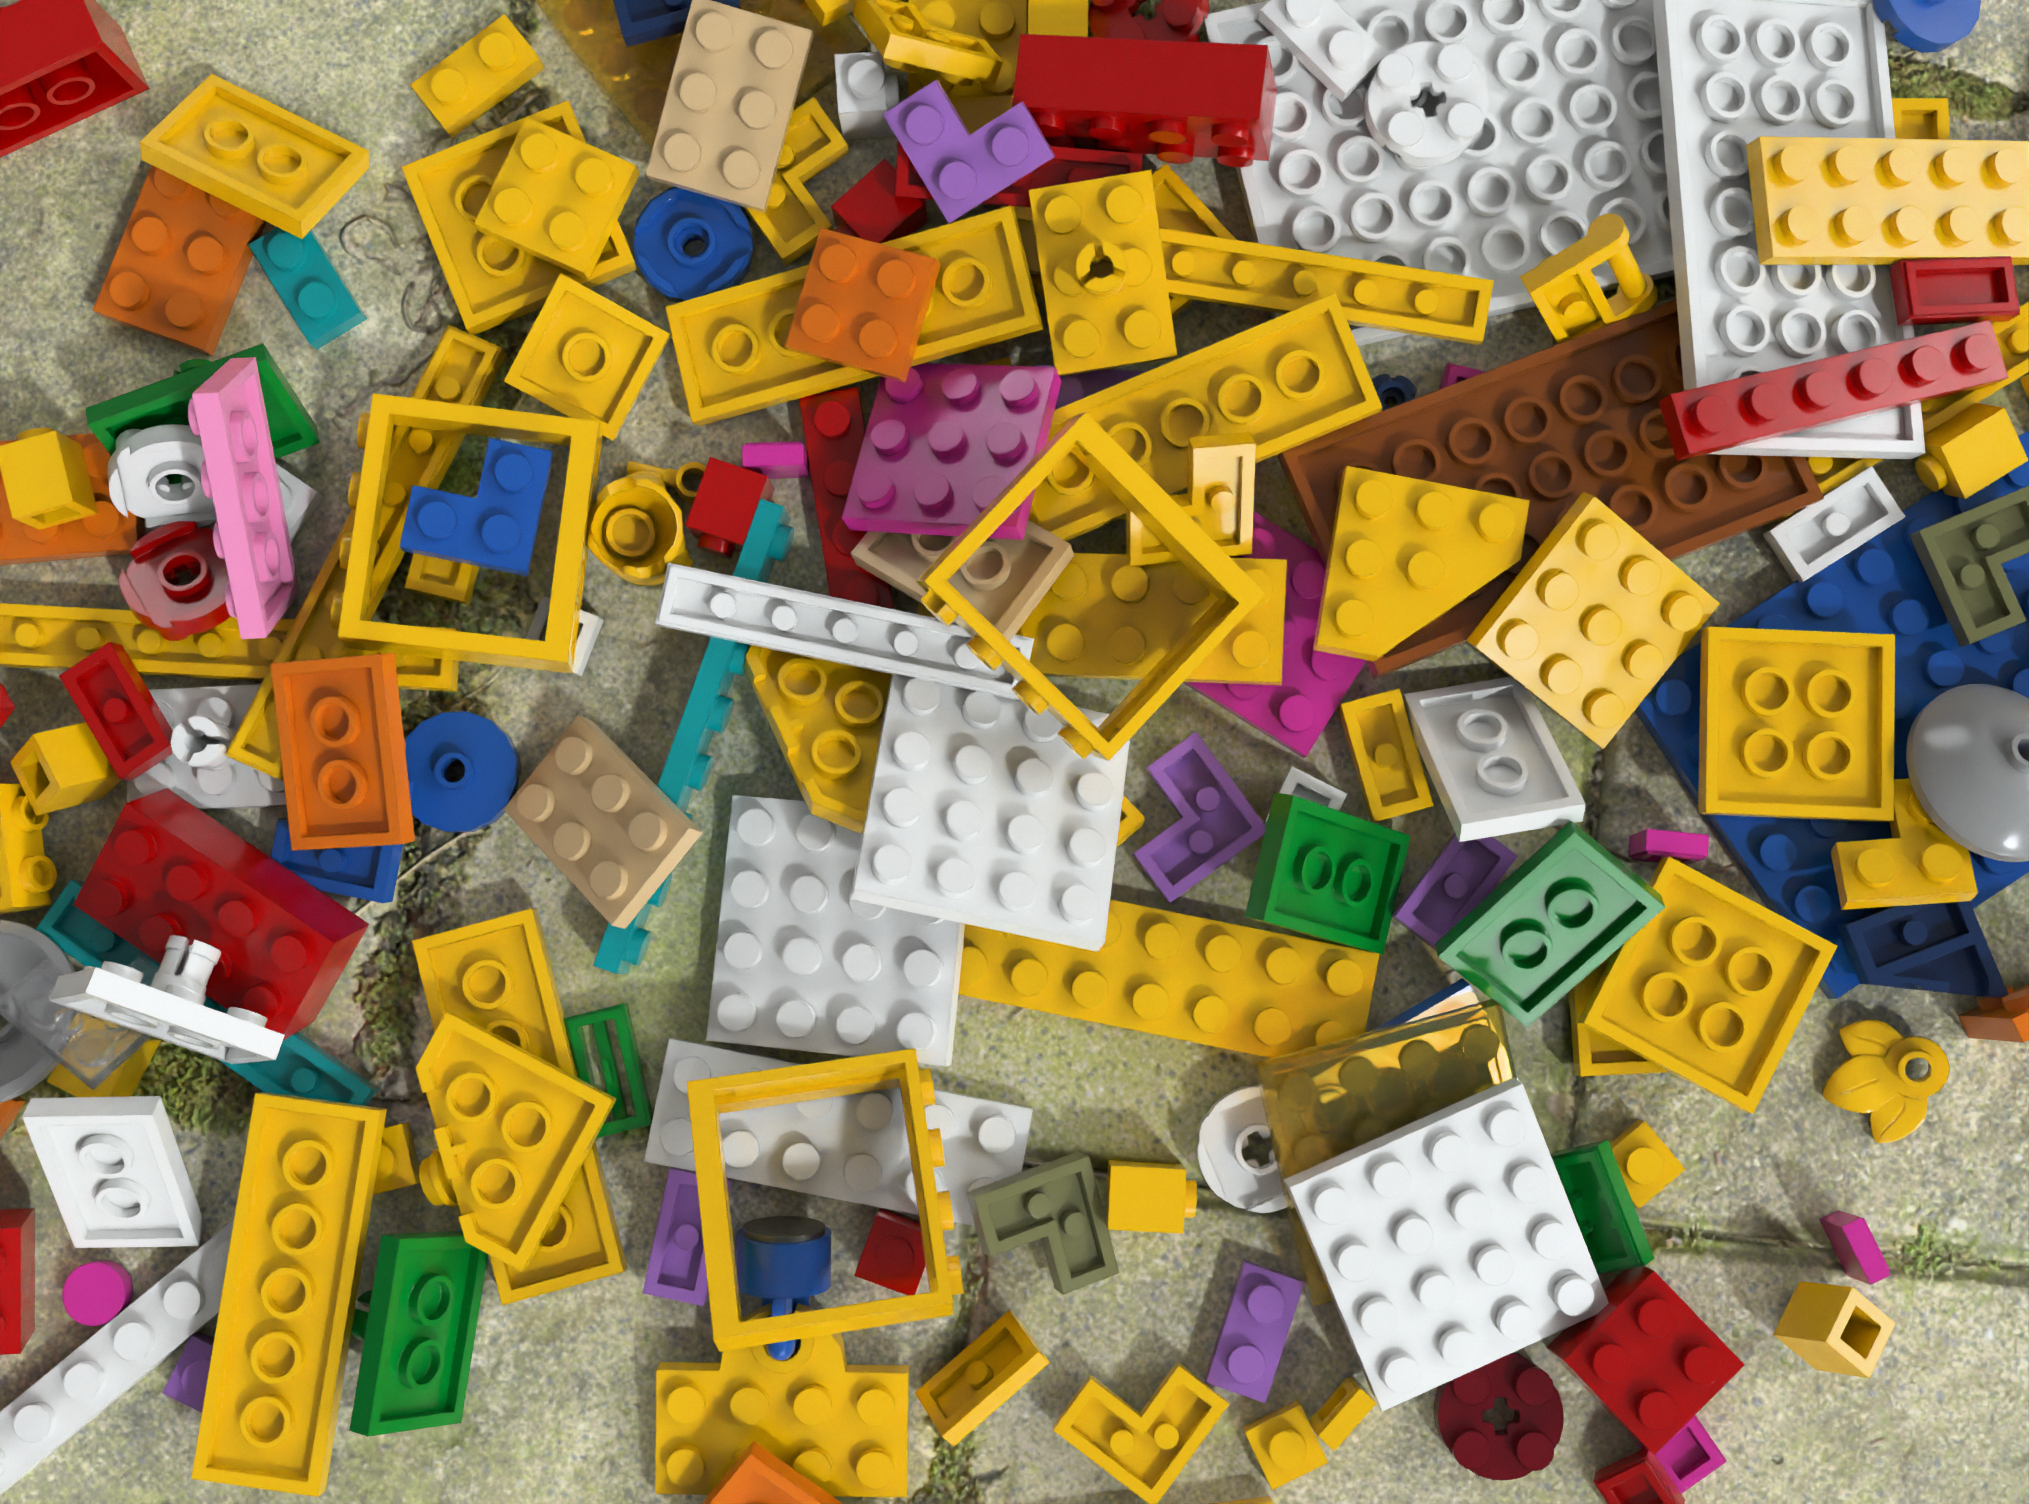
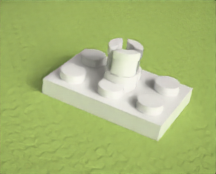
[1403,677,1586,842]
[127,684,287,811]
[49,935,285,1064]
[22,1096,206,1248]

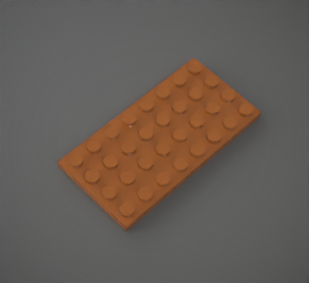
[1278,299,1824,679]

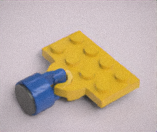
[655,1216,910,1497]

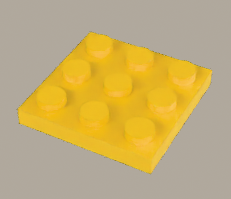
[401,100,638,335]
[1466,492,1720,749]
[1698,627,1895,822]
[1578,856,1837,1114]

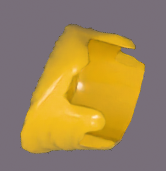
[587,471,693,586]

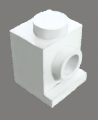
[834,51,900,140]

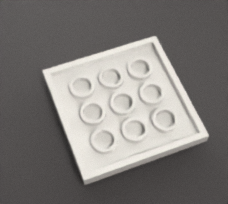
[850,674,1130,952]
[706,795,965,1066]
[1284,1077,1609,1412]

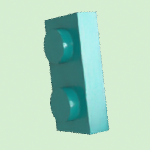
[248,227,367,350]

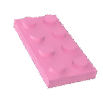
[188,357,300,639]

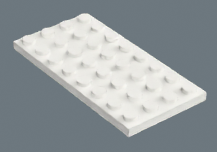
[1653,0,1926,459]

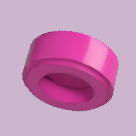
[62,1260,133,1326]

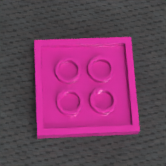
[842,363,1062,540]
[1183,511,1366,758]

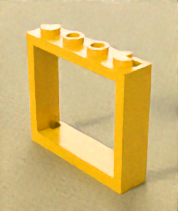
[331,393,603,674]
[916,412,1266,761]
[686,1048,964,1352]

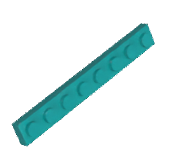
[593,499,795,974]

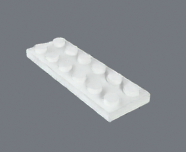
[644,1038,1033,1226]

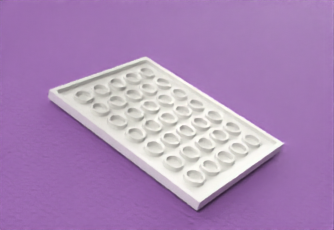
[1201,0,1675,346]

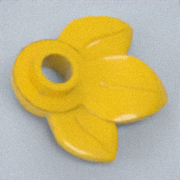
[1822,1019,1950,1143]

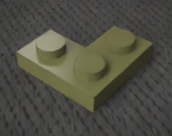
[1909,486,2029,647]
[966,1151,1119,1295]

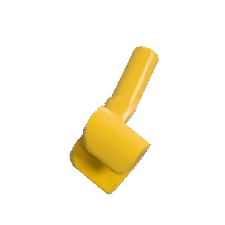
[627,461,706,503]

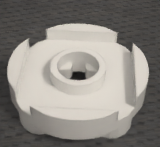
[1364,41,1489,167]
[107,424,217,529]
[1196,1085,1323,1213]

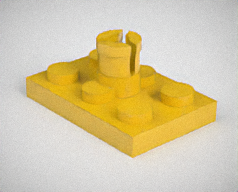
[1029,170,1178,376]

